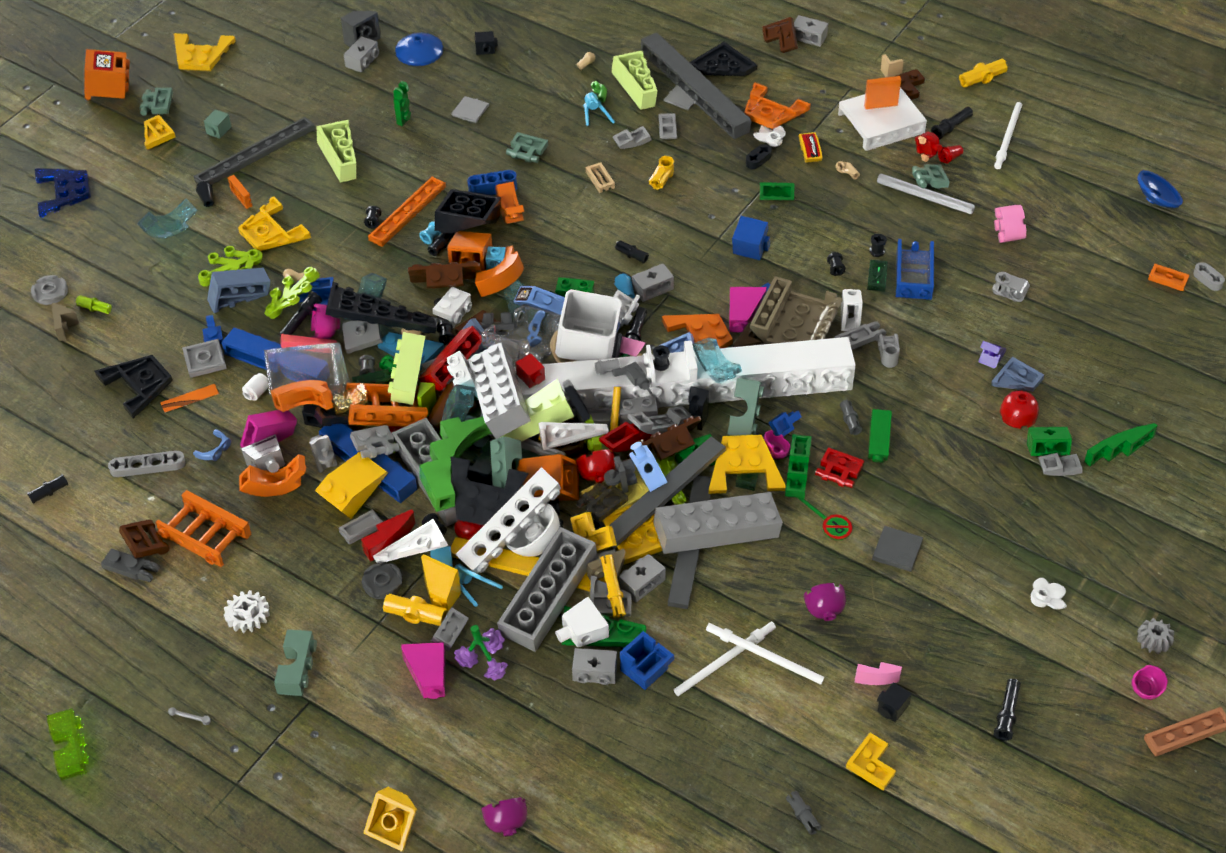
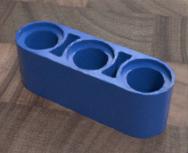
[467,170,517,196]

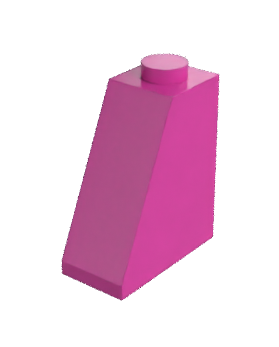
[729,287,766,333]
[240,410,297,448]
[401,642,445,699]

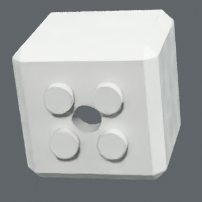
[555,289,622,361]

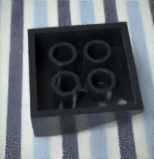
[435,189,501,234]

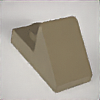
[51,303,79,341]
[586,549,625,580]

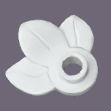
[753,125,785,147]
[1031,578,1066,609]

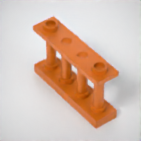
[344,382,428,427]
[155,490,251,567]

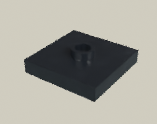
[563,380,590,422]

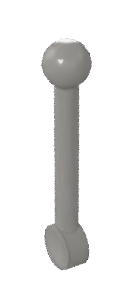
[168,707,211,725]

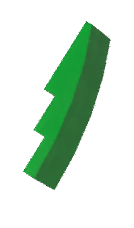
[1084,423,1158,466]
[785,434,812,498]

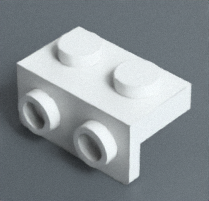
[433,287,472,328]
[613,290,640,329]

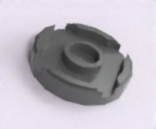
[362,562,403,599]

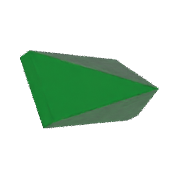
[760,182,795,201]

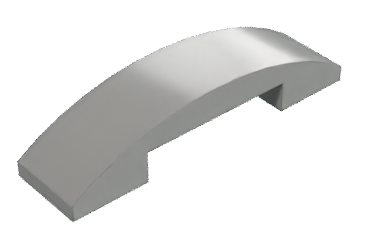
[627,406,692,434]

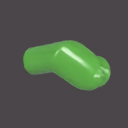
[591,81,607,103]

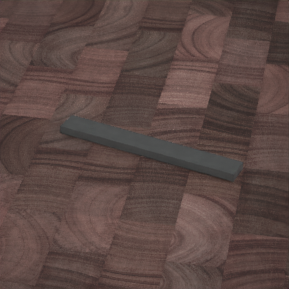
[194,117,315,185]
[609,436,726,549]
[668,475,712,609]

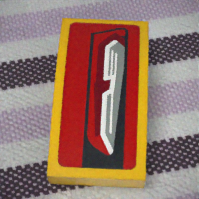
[799,132,822,163]

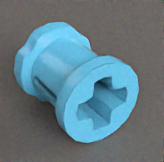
[419,222,441,245]

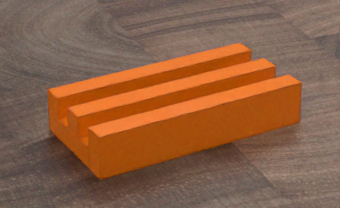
[228,175,252,209]
[1148,264,1190,291]

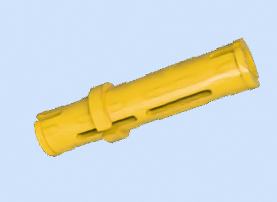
[600,554,626,618]

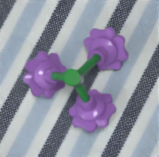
[454,625,508,681]

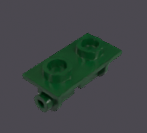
[351,369,392,384]

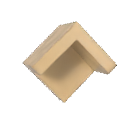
[881,54,904,77]

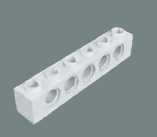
[456,467,561,574]

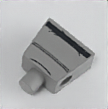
[241,435,285,473]

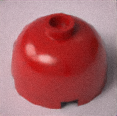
[1000,391,1039,429]
[575,449,615,484]

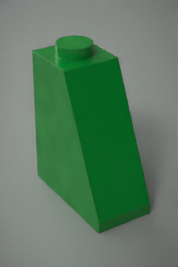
[868,409,892,463]

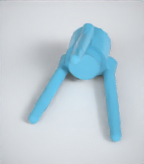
[583,92,615,126]
[454,564,503,607]

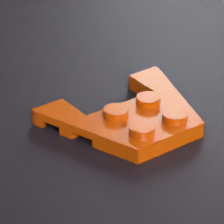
[744,83,811,129]
[662,314,733,351]

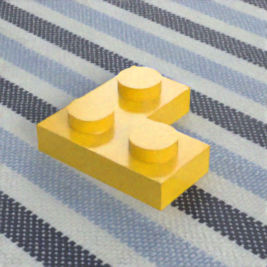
[570,512,617,552]
[846,733,896,791]

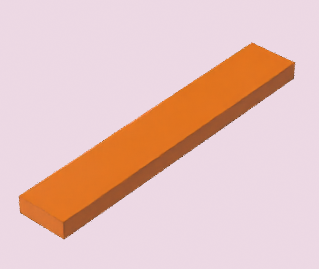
[368,176,446,247]

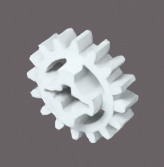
[224,590,270,633]

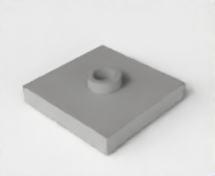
[342,320,382,354]
[182,339,227,378]

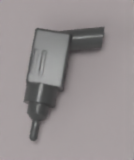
[612,362,652,394]

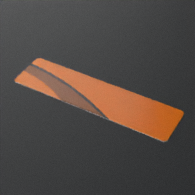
[161,384,219,412]

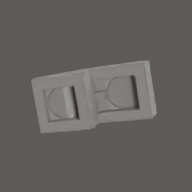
[659,113,677,139]
[612,126,651,149]
[1038,453,1082,476]

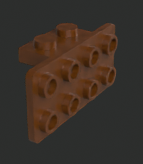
[408,261,481,289]
[626,416,702,461]

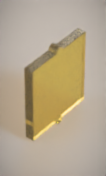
[333,383,368,415]

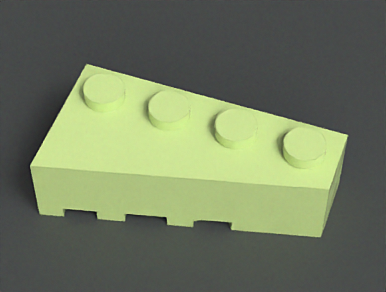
[612,51,657,110]
[317,120,356,182]
[388,332,425,405]
[499,379,575,442]

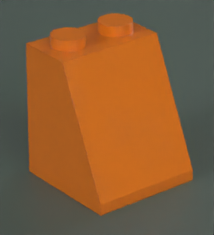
[447,231,492,272]
[517,454,579,501]

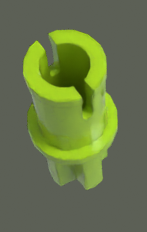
[76,295,112,314]

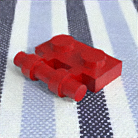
[815,447,864,488]

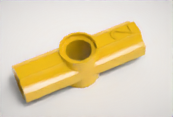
[959,59,1008,88]
[383,594,448,626]

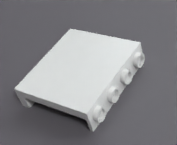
[838,87,927,151]

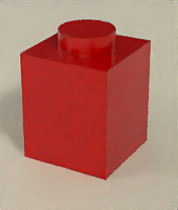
[515,354,545,388]

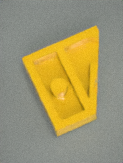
[144,115,176,150]

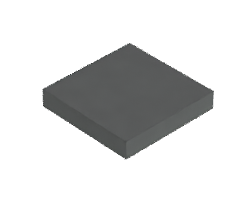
[872,526,923,572]

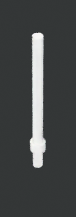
[994,102,1022,169]
[674,621,776,696]
[706,623,824,685]

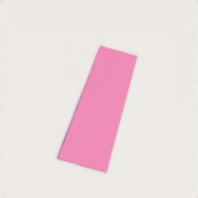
[619,337,645,357]

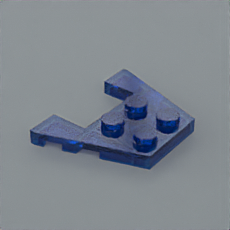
[35,168,91,218]

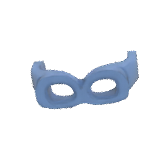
[526,310,545,347]
[193,429,231,461]

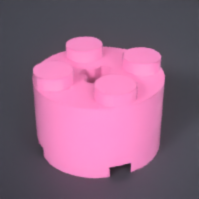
[994,205,1026,243]

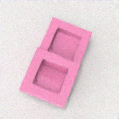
[855,662,902,685]

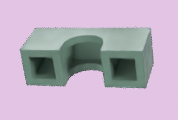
[727,378,764,436]
[490,436,523,489]
[274,629,317,696]

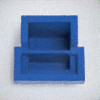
[732,216,770,260]
[620,631,674,690]

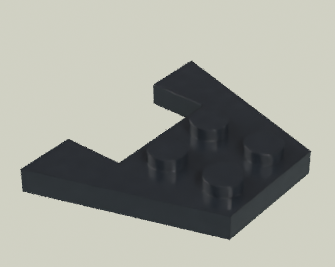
[95,355,173,419]
[450,456,529,525]

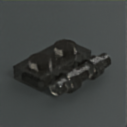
[576,481,628,523]

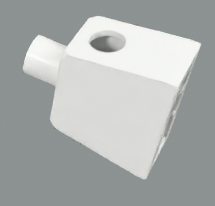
[841,289,863,331]
[555,597,609,647]

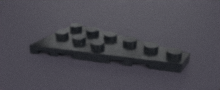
[325,282,438,334]

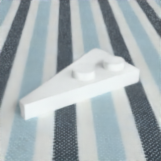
[538,422,609,450]
[373,519,448,563]

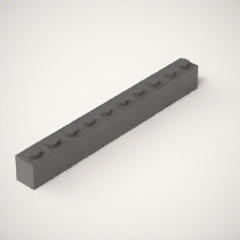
[641,32,751,139]

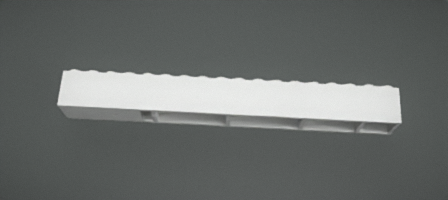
[514,337,855,415]

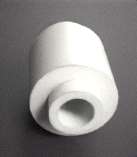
[242,373,270,401]

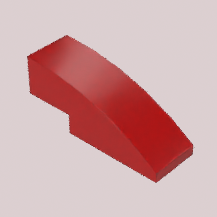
[599,421,652,452]
[361,509,416,562]

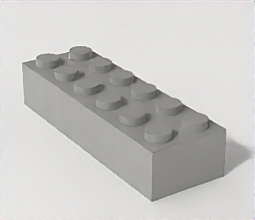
[468,342,531,439]
[392,418,470,527]
[653,492,783,554]
[497,527,597,652]

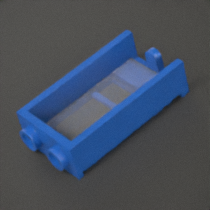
[895,239,934,300]

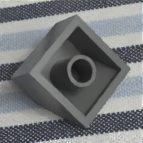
[341,11,381,47]

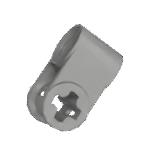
[992,272,1030,302]
[878,334,900,368]

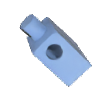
[629,442,667,492]

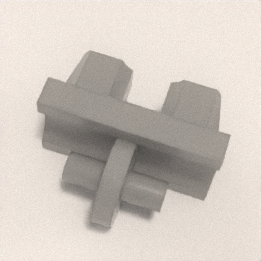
[309,434,338,473]

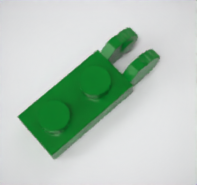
[393,81,411,127]

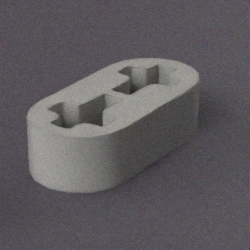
[1193,262,1225,291]

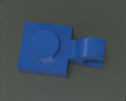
[202,315,223,345]
[768,411,802,437]

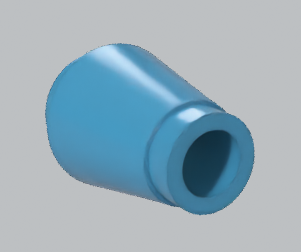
[614,273,635,299]

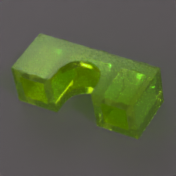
[47,708,90,781]

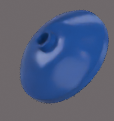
[395,33,443,66]
[1137,170,1183,208]

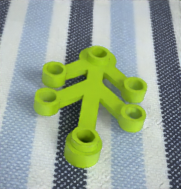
[198,246,263,286]
[265,267,320,319]

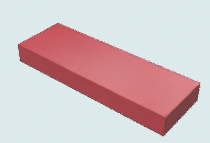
[280,334,338,354]

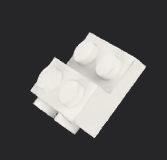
[447,351,478,398]

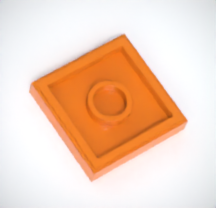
[864,76,901,110]

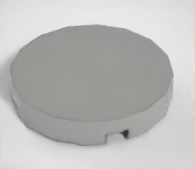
[31,275,68,305]

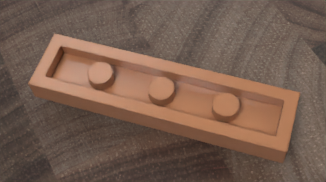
[1144,707,1226,757]

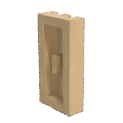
[586,162,615,193]

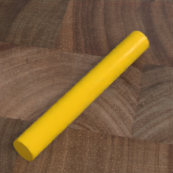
[610,387,621,431]

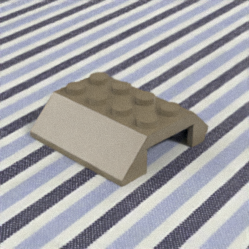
[750,276,843,344]

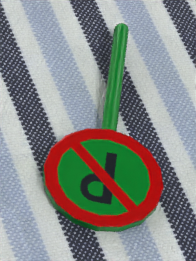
[798,498,852,540]

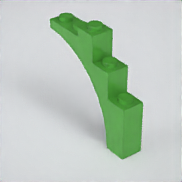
[419,416,492,512]

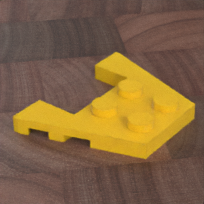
[174,33,236,71]
[238,196,311,251]
[708,435,786,494]

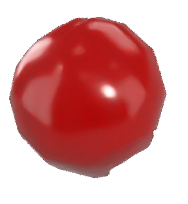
[454,520,484,540]

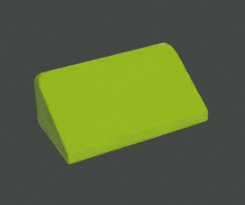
[417,382,437,416]

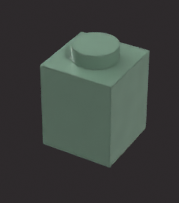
[204,109,232,138]

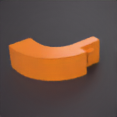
[495,182,524,224]
[475,245,524,297]
[270,380,333,412]
[239,454,306,497]

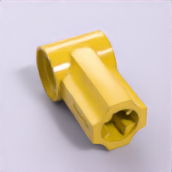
[649,156,674,190]

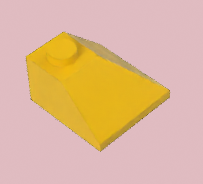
[421,554,461,611]
[363,787,417,851]

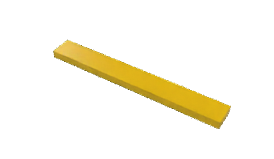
[451,537,606,591]

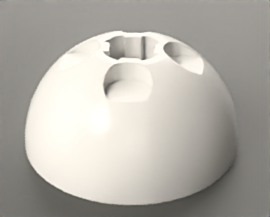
[506,504,560,557]

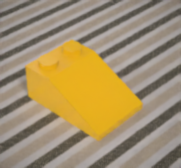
[315,452,388,519]

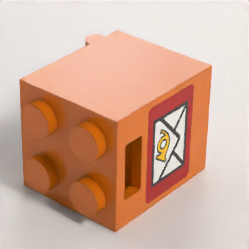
[84,49,130,100]

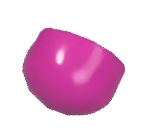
[763,430,791,459]
[1131,665,1168,700]

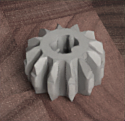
[1137,617,1174,654]

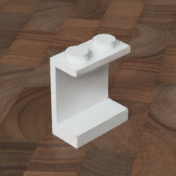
[643,340,698,386]

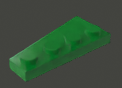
[562,606,646,647]

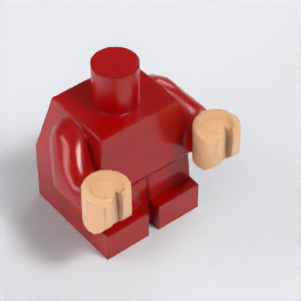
[915,131,942,162]

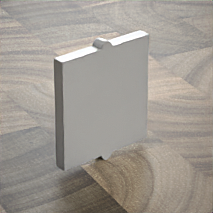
[664,85,696,111]
[452,96,489,123]

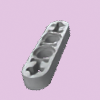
[108,451,186,477]

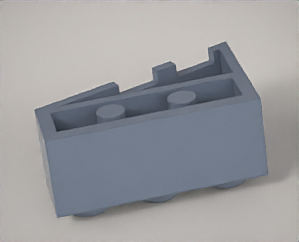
[207,268,271,313]

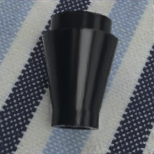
[196,181,214,207]

